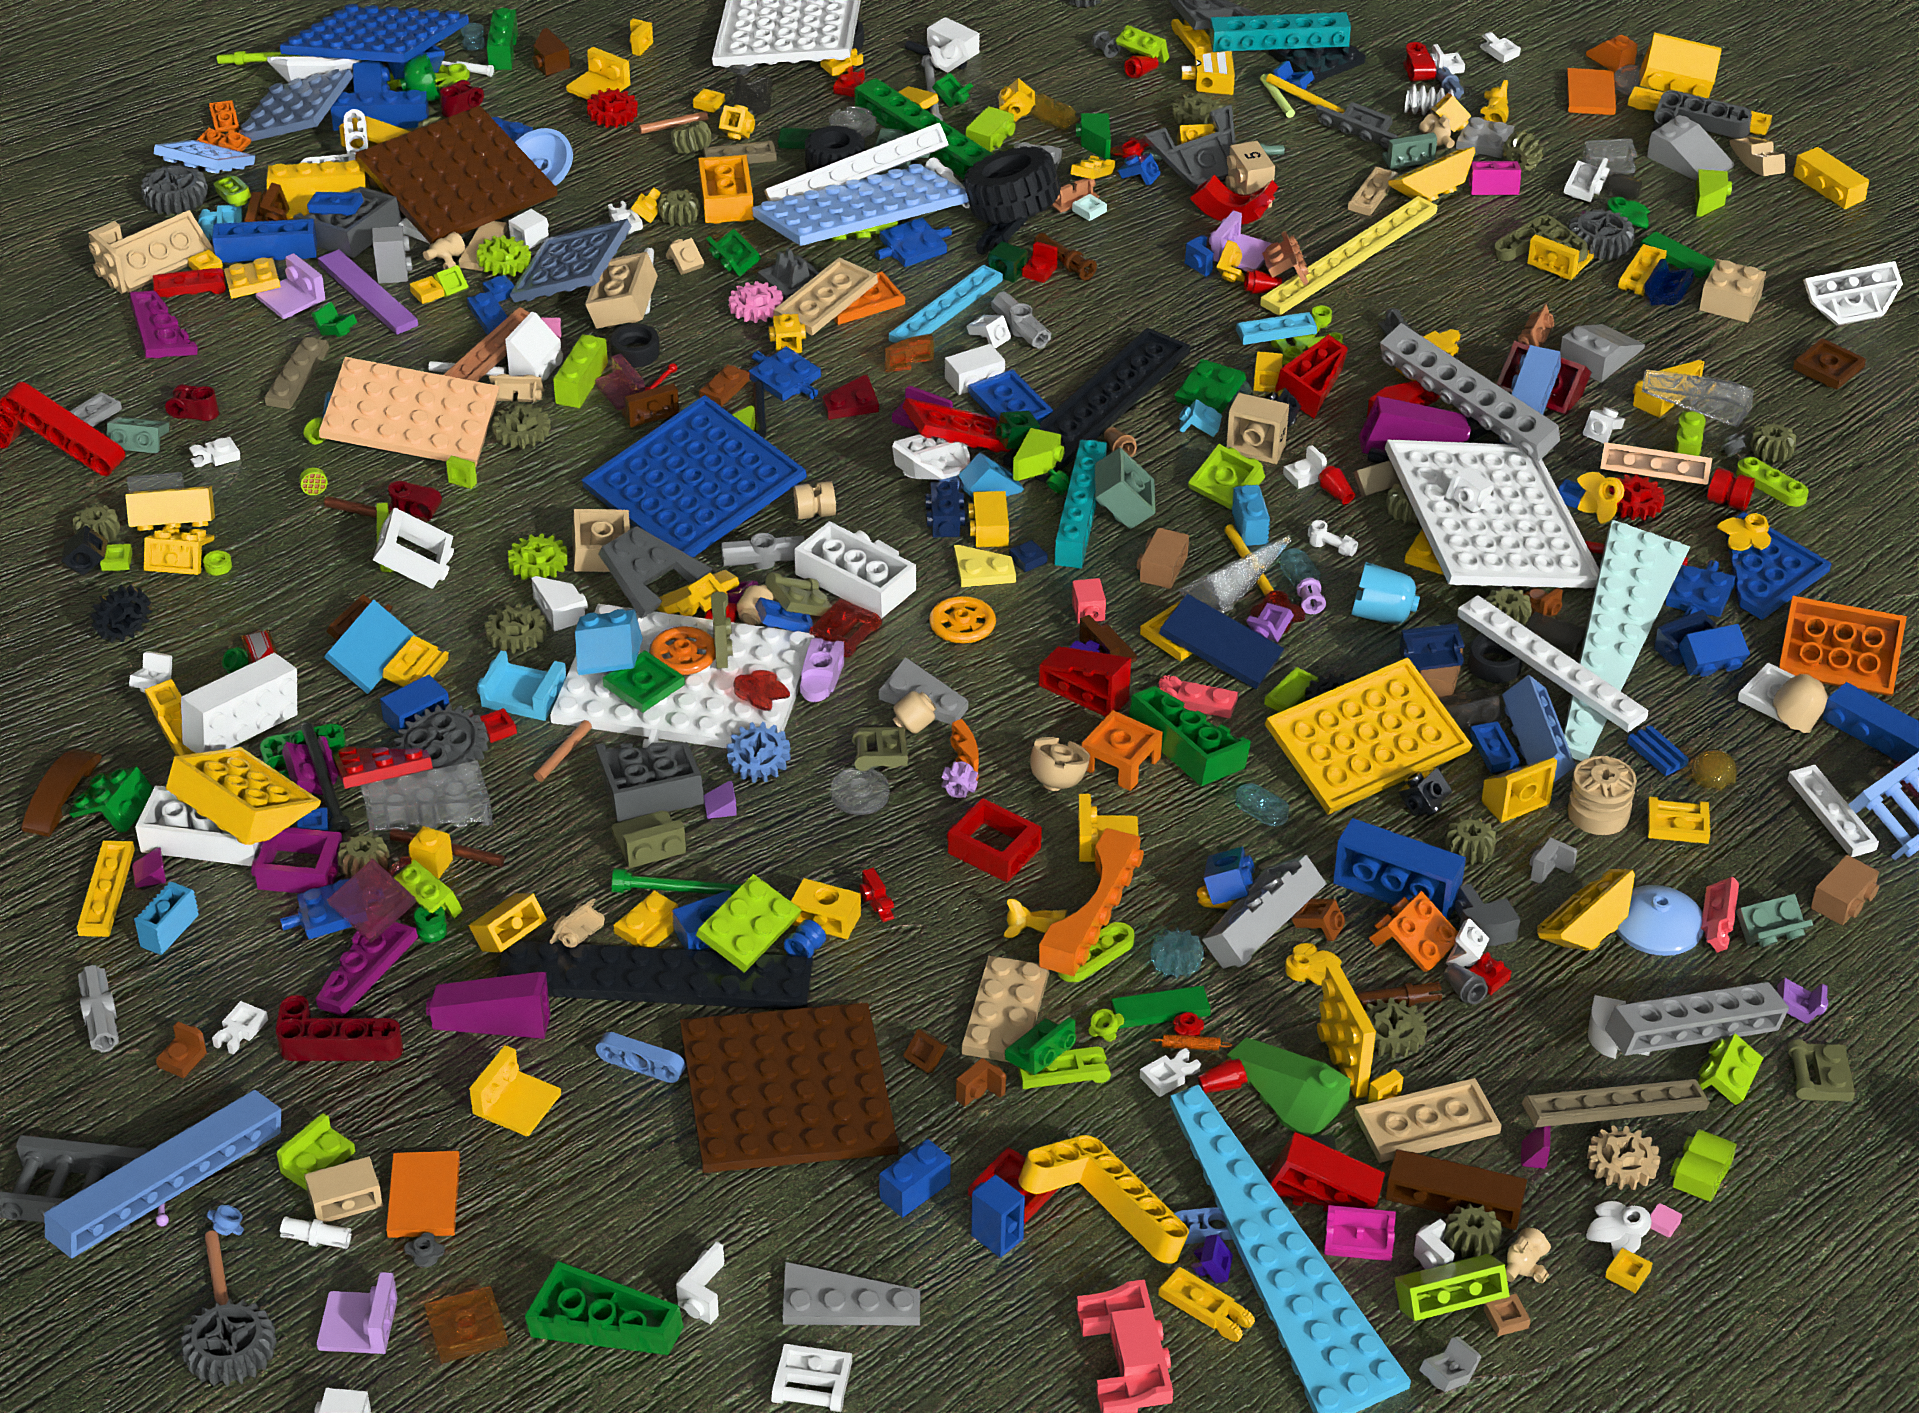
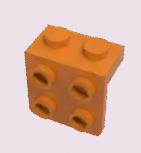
[1369,891,1458,972]

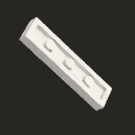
[1788,765,1879,857]

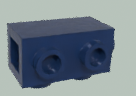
[925,481,965,538]

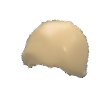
[1772,674,1828,733]

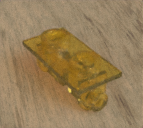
[1029,93,1080,130]

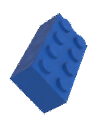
[1333,818,1466,920]

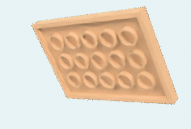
[319,357,499,467]

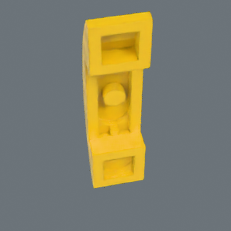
[145,679,196,756]

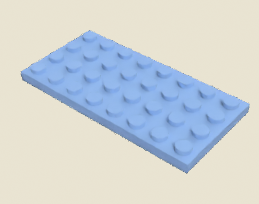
[752,164,969,246]

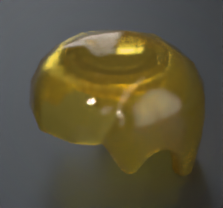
[1691,749,1737,791]

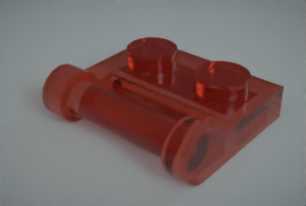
[809,599,882,658]

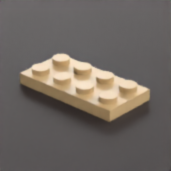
[110,210,215,293]
[774,257,878,336]
[962,955,1049,1062]
[1355,1078,1501,1163]

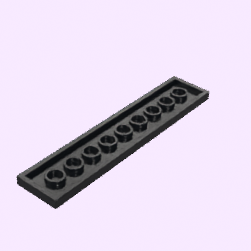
[1003,328,1190,483]
[497,941,813,1010]

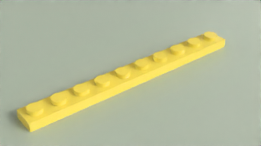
[1260,196,1437,316]

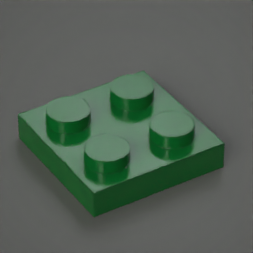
[1174,359,1246,414]
[603,650,685,713]

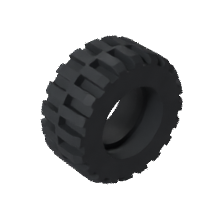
[963,146,1061,224]

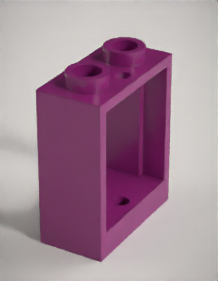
[251,827,343,894]

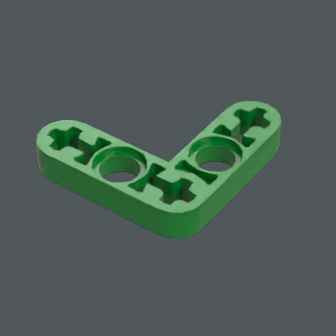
[260,724,346,779]

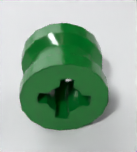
[414,906,447,943]

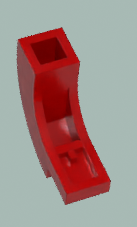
[1190,174,1279,224]

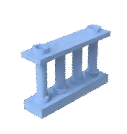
[1848,752,1919,861]

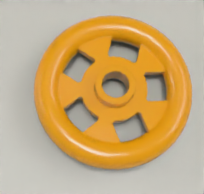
[929,596,996,644]

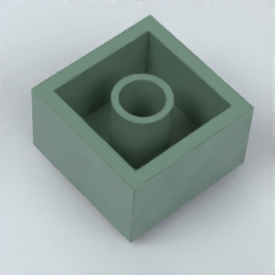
[1095,447,1155,529]

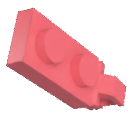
[1701,877,1739,953]

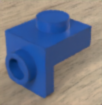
[1274,61,1315,92]
[1118,153,1161,185]
[1185,235,1214,276]

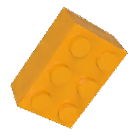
[698,155,754,224]

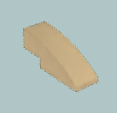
[1730,136,1785,176]

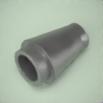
[1444,963,1488,1004]

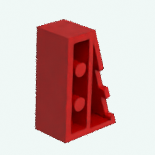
[1275,334,1348,419]
[1039,646,1131,717]
[1267,1132,1385,1212]

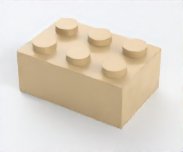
[585,252,658,329]

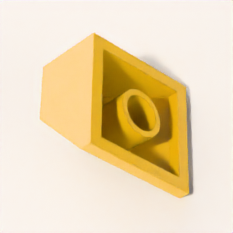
[1481,757,1557,823]

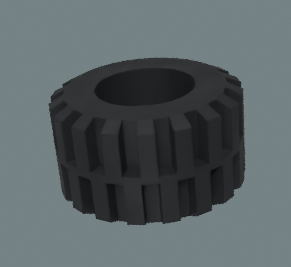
[805,126,865,173]

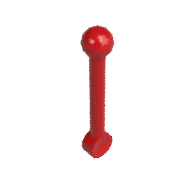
[642,363,678,392]

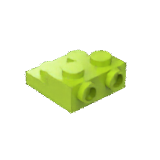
[1188,444,1265,510]

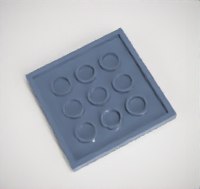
[238,69,353,142]
[509,219,632,302]

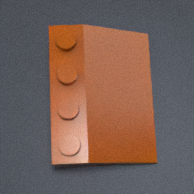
[1779,596,1907,696]

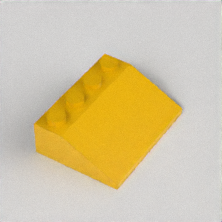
[267,160,369,220]
[166,747,321,845]

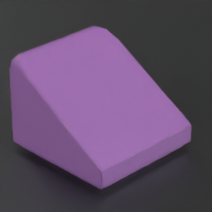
[703,781,737,819]

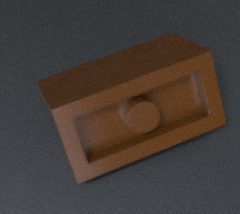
[1079,615,1137,663]

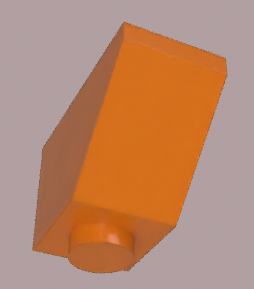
[1586,34,1638,75]

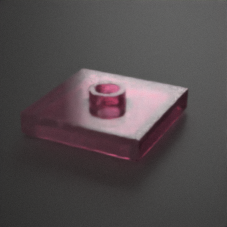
[327,859,416,943]

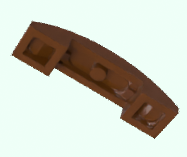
[21,748,102,837]

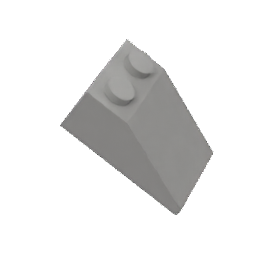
[1647,115,1734,181]
[1560,324,1645,383]

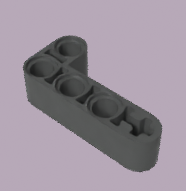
[1653,90,1752,138]

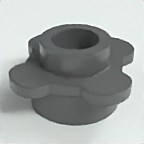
[1720,434,1747,456]
[404,1232,445,1268]

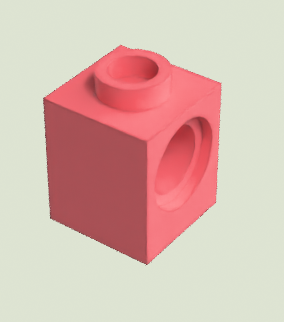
[1072,578,1106,623]

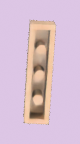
[1600,442,1712,485]

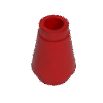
[1124,56,1159,79]
[1244,269,1282,294]
[1318,466,1355,504]
[1197,1058,1248,1094]

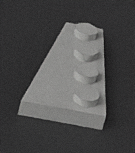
[783,1262,920,1326]

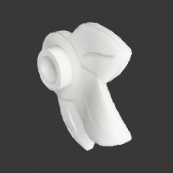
[1586,1201,1652,1258]

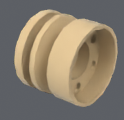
[1567,756,1637,835]

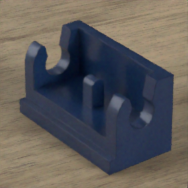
[1654,609,1718,666]
[1399,624,1464,671]

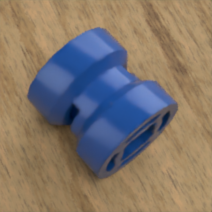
[784,919,826,958]

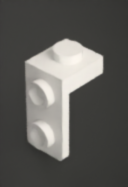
[676,1242,724,1325]

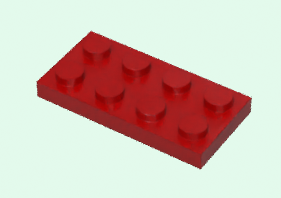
[902,398,1011,453]

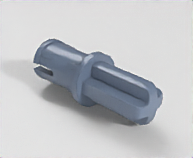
[1436,66,1464,99]

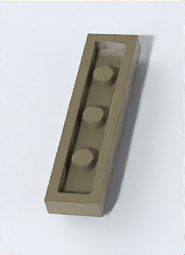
[265,337,329,409]

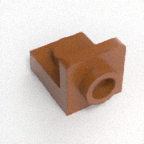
[1523,587,1563,622]
[1291,899,1345,941]
[156,1021,207,1078]
[956,1058,1006,1106]

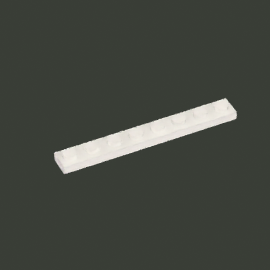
[764,123,949,202]
[1458,595,1648,732]

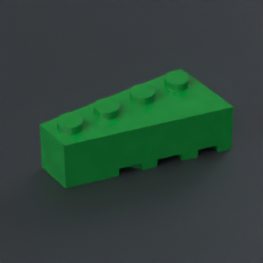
[1128,686,1251,787]
[525,1261,684,1355]

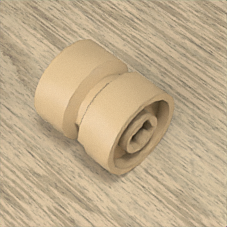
[793,481,836,520]

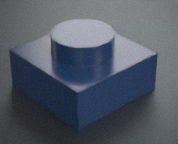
[1009,540,1048,572]

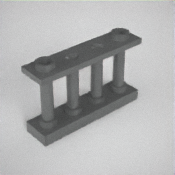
[0,1135,149,1232]

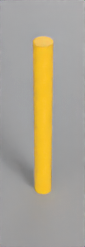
[1266,73,1345,114]
[1224,524,1276,600]

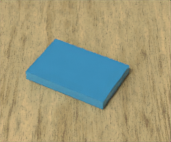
[324,599,417,694]

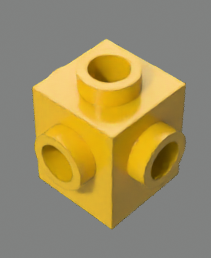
[999,78,1035,122]
[719,105,755,141]
[769,314,806,353]

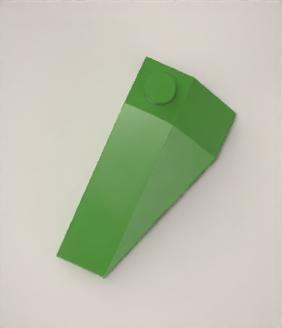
[1226,1037,1351,1136]

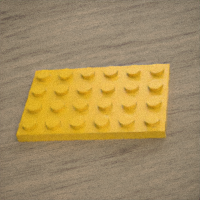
[1264,657,1473,815]

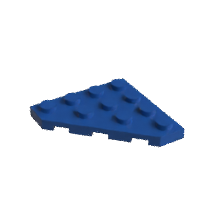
[1725,512,1831,620]

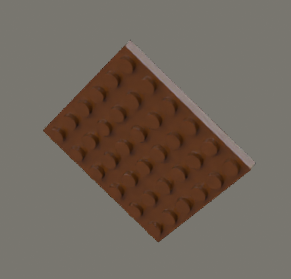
[355,106,558,244]
[680,1002,899,1173]

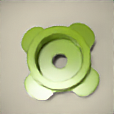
[1088,1009,1124,1042]

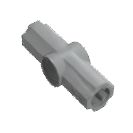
[991,291,1051,349]
[721,533,805,569]
[78,965,119,1053]

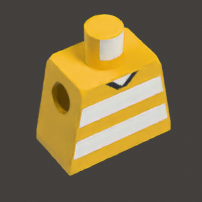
[1181,51,1235,95]

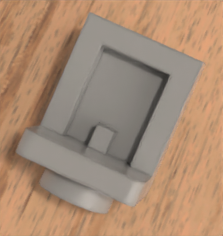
[1529,837,1577,884]
[1419,1336,1481,1392]

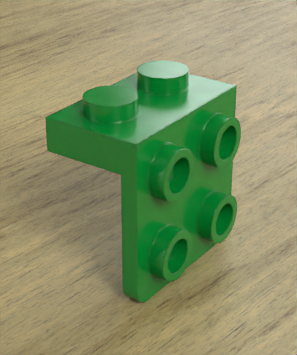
[69,766,154,833]

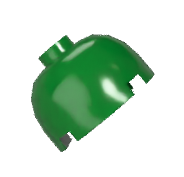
[400,53,440,102]

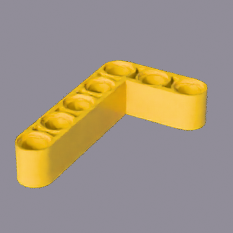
[1018,1135,1189,1264]

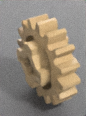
[1587,1126,1661,1190]

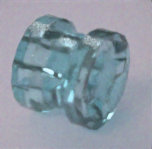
[461,23,485,51]

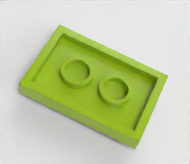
[696,874,802,973]

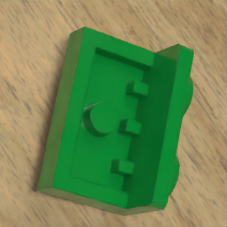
[706,228,762,277]

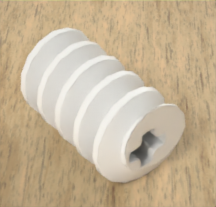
[1404,84,1454,116]

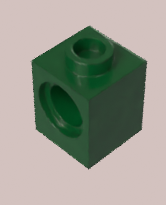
[987,241,1027,283]
[995,411,1040,449]

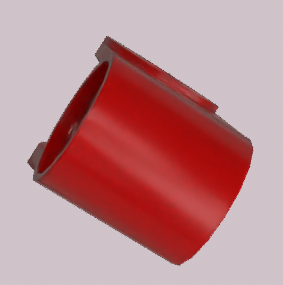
[1403,42,1436,82]

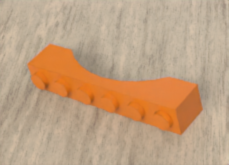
[1039,828,1144,976]

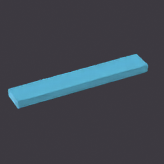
[889,265,1003,344]

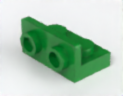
[1005,1017,1076,1076]

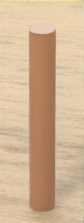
[639,111,709,134]
[534,720,592,782]
[204,1231,229,1305]

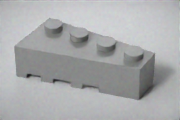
[1202,855,1327,969]

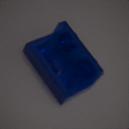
[1644,259,1695,306]

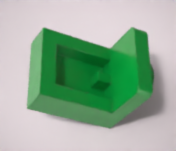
[932,73,974,108]
[312,302,358,337]

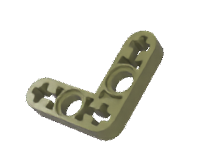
[1495,215,1588,262]

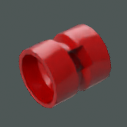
[1707,467,1755,512]

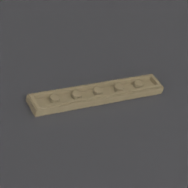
[1522,1079,1710,1128]

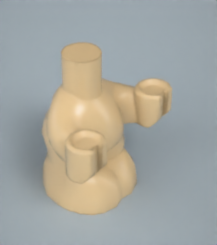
[1419,113,1455,148]
[423,232,465,270]
[1506,1227,1551,1283]

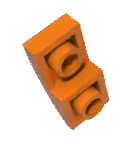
[209,100,240,133]
[197,128,251,152]
[950,719,979,781]

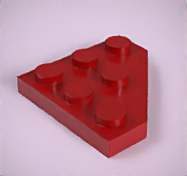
[332,746,433,789]

